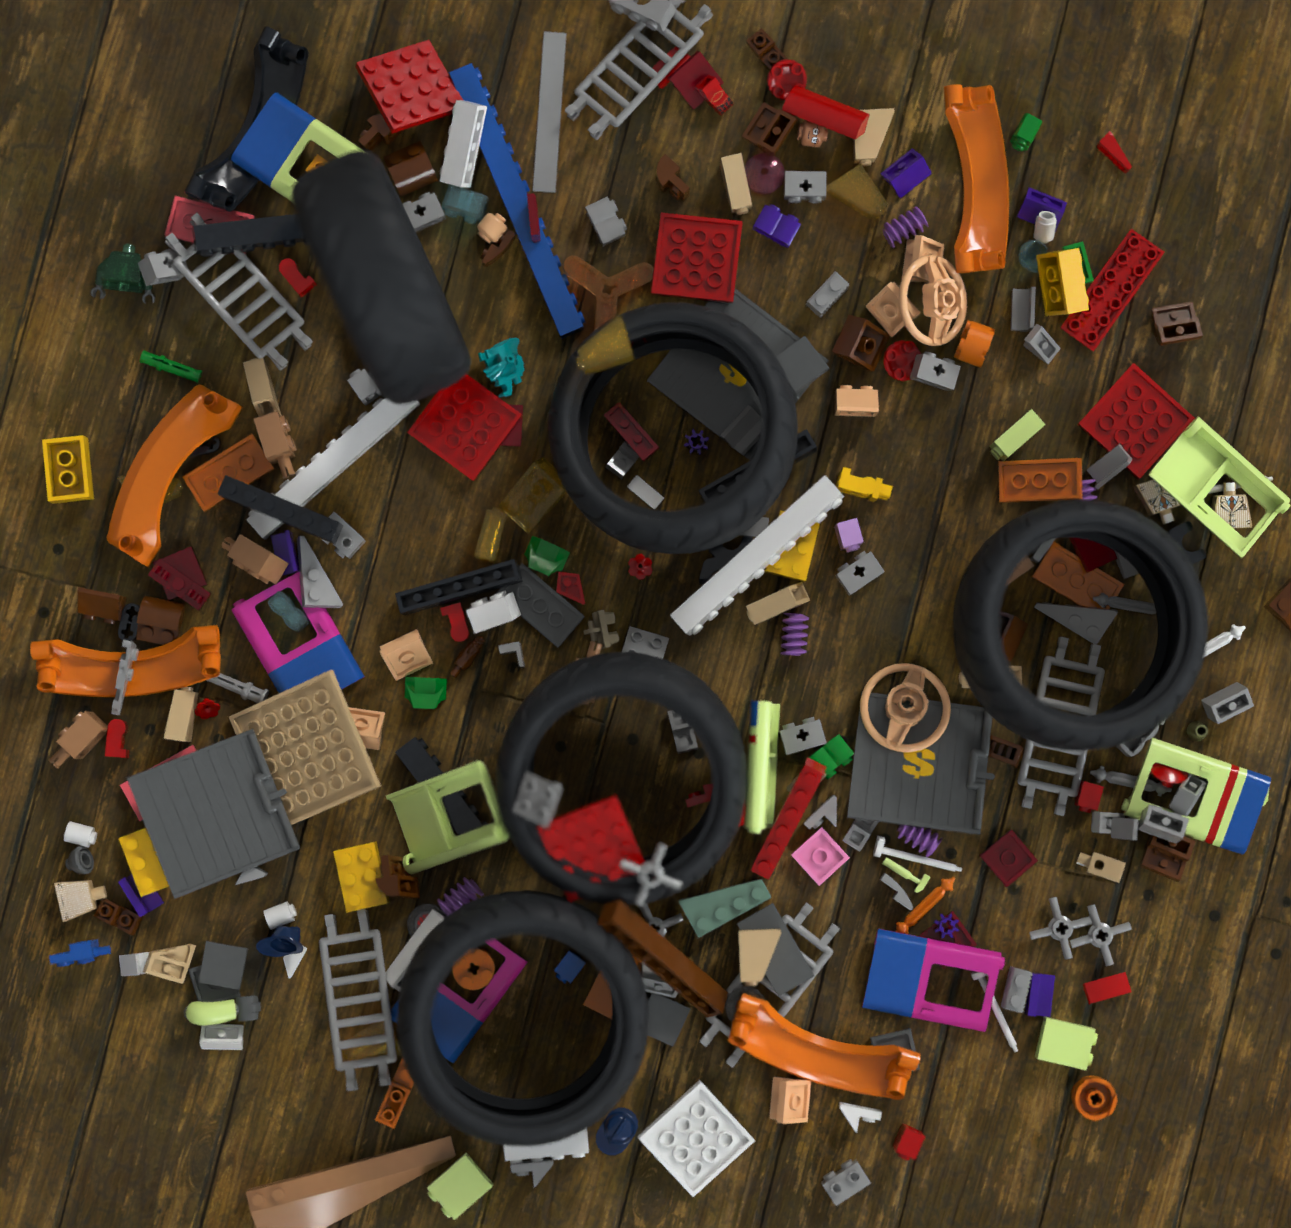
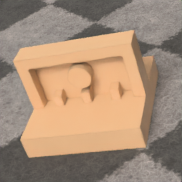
[902,235,944,283]
[865,282,920,337]
[380,629,433,681]
[348,707,385,750]
[769,1077,811,1124]

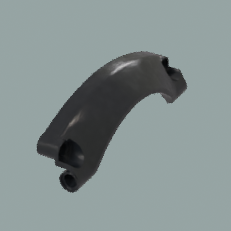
[184,26,309,212]

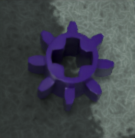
[684,429,709,455]
[934,913,959,938]

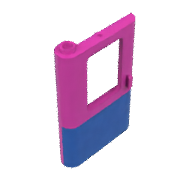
[232,572,365,693]
[862,929,1005,1032]
[391,939,528,1063]

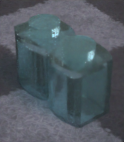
[441,184,489,224]
[268,591,310,632]

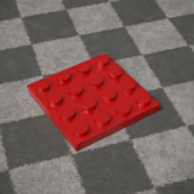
[355,40,463,133]
[651,213,743,303]
[1077,363,1195,480]
[407,374,523,481]
[537,795,648,903]

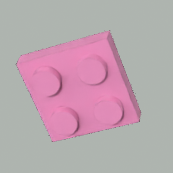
[791,827,850,886]

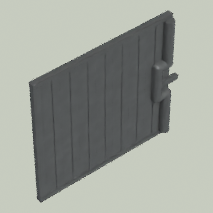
[127,729,300,899]

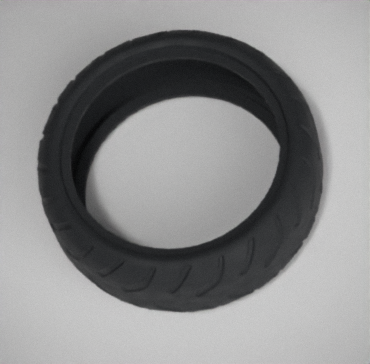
[291,150,471,404]
[548,303,798,554]
[953,499,1208,750]
[496,652,747,905]
[397,890,649,1146]

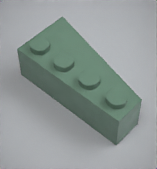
[678,878,772,938]

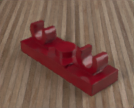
[604,402,660,462]
[148,558,211,611]

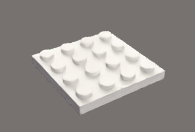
[637,1080,755,1197]

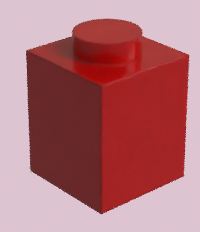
[1074,781,1104,813]

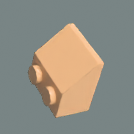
[834,385,879,417]

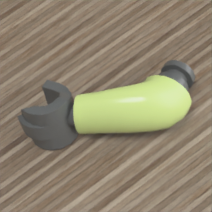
[183,995,261,1026]

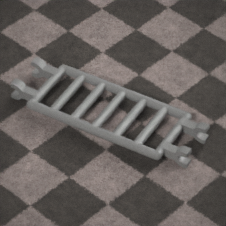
[565,0,713,141]
[165,213,313,371]
[1017,637,1105,816]
[699,902,840,1068]
[319,909,397,1091]

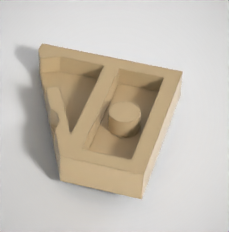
[143,944,196,984]

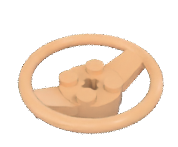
[899,255,967,346]
[860,663,951,752]

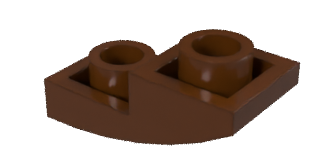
[746,28,788,71]
[481,229,516,267]
[94,898,143,935]

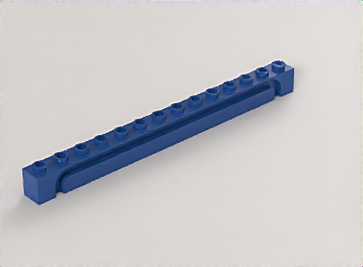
[449,63,586,339]

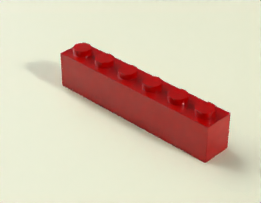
[750,758,826,880]

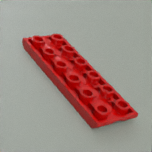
[1060,228,1165,352]

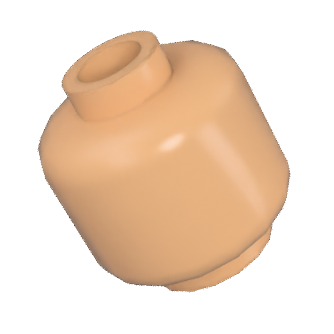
[477,213,507,244]

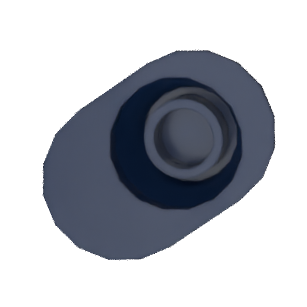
[256,926,304,957]
[596,1108,638,1155]

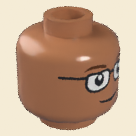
[797,120,828,147]

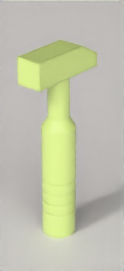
[882,857,930,893]

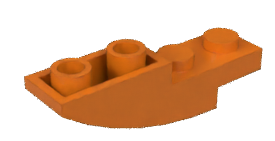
[375,1059,414,1129]

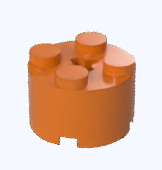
[954,320,995,368]
[453,947,495,990]
[1072,1075,1117,1121]

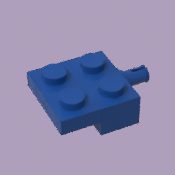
[49,939,111,967]

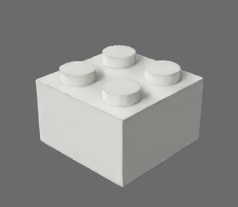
[466,590,521,634]

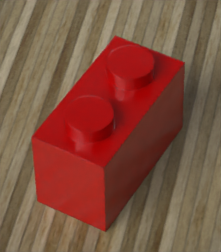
[892,1123,925,1161]

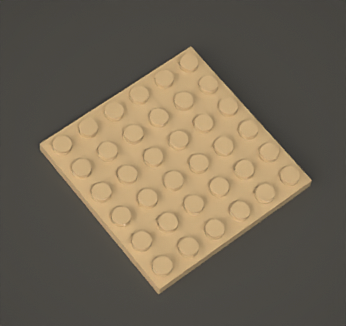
[229,670,381,825]

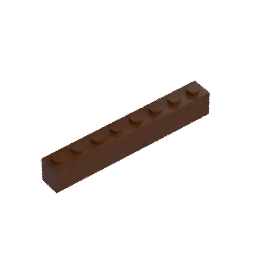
[598,899,728,1018]

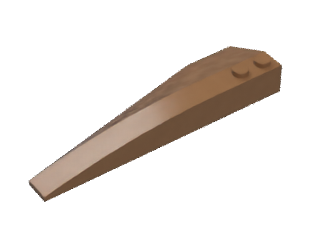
[246,1135,456,1228]

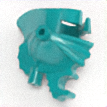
[478,338,524,397]

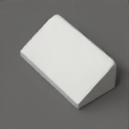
[200,1024,244,1050]

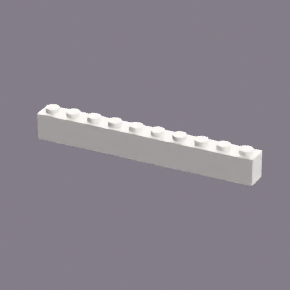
[246,398,420,540]
[670,476,845,635]

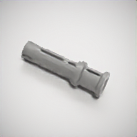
[206,673,269,703]

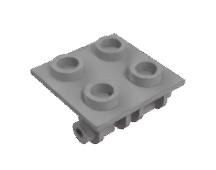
[622,626,669,659]
[512,772,562,828]

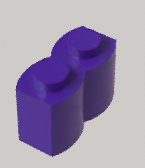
[752,204,801,248]

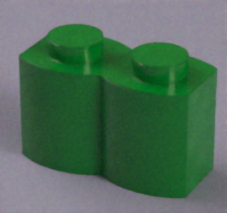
[1010,113,1042,152]
[808,734,854,780]

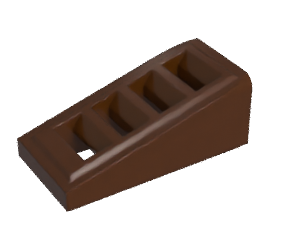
[988,735,1024,768]

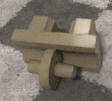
[583,610,619,649]

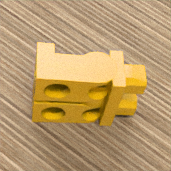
[836,467,893,502]

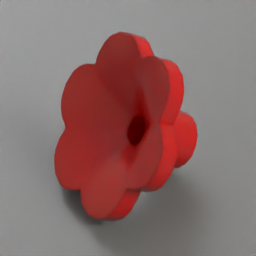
[628,554,652,580]
[194,698,221,719]

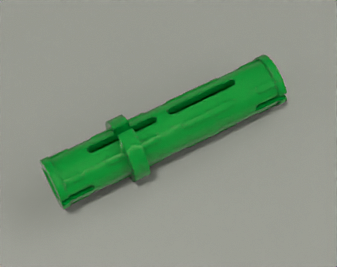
[139,350,202,383]

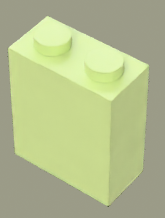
[989,409,1046,461]
[1035,1016,1097,1070]
[427,1152,493,1220]

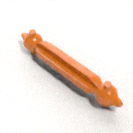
[895,877,955,934]

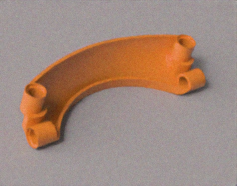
[944,84,1009,273]
[107,385,243,567]
[30,625,221,697]
[728,993,921,1100]

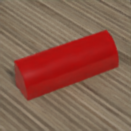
[782,85,870,140]

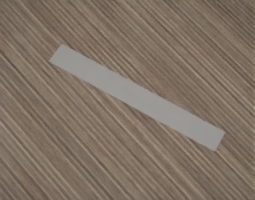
[533,32,566,193]

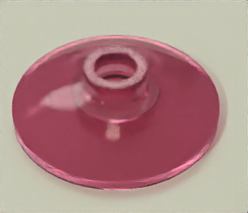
[745,153,785,194]

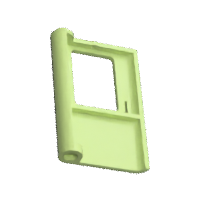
[1149,416,1291,558]

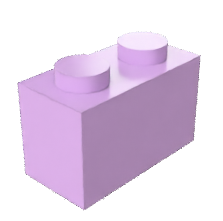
[834,518,864,553]

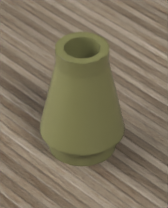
[1187,721,1208,741]

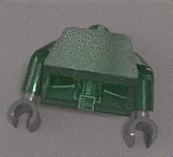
[91,244,156,304]

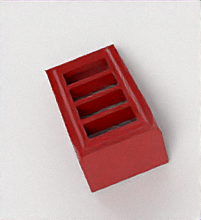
[1096,131,1132,174]

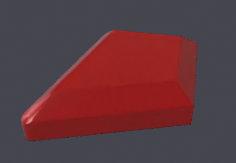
[556,572,585,605]

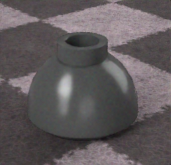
[65,846,94,875]

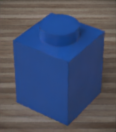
[554,950,586,983]

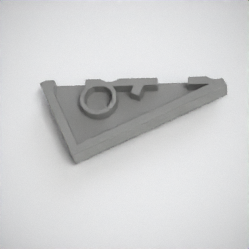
[297,536,343,608]
[1034,602,1118,645]
[111,640,139,716]

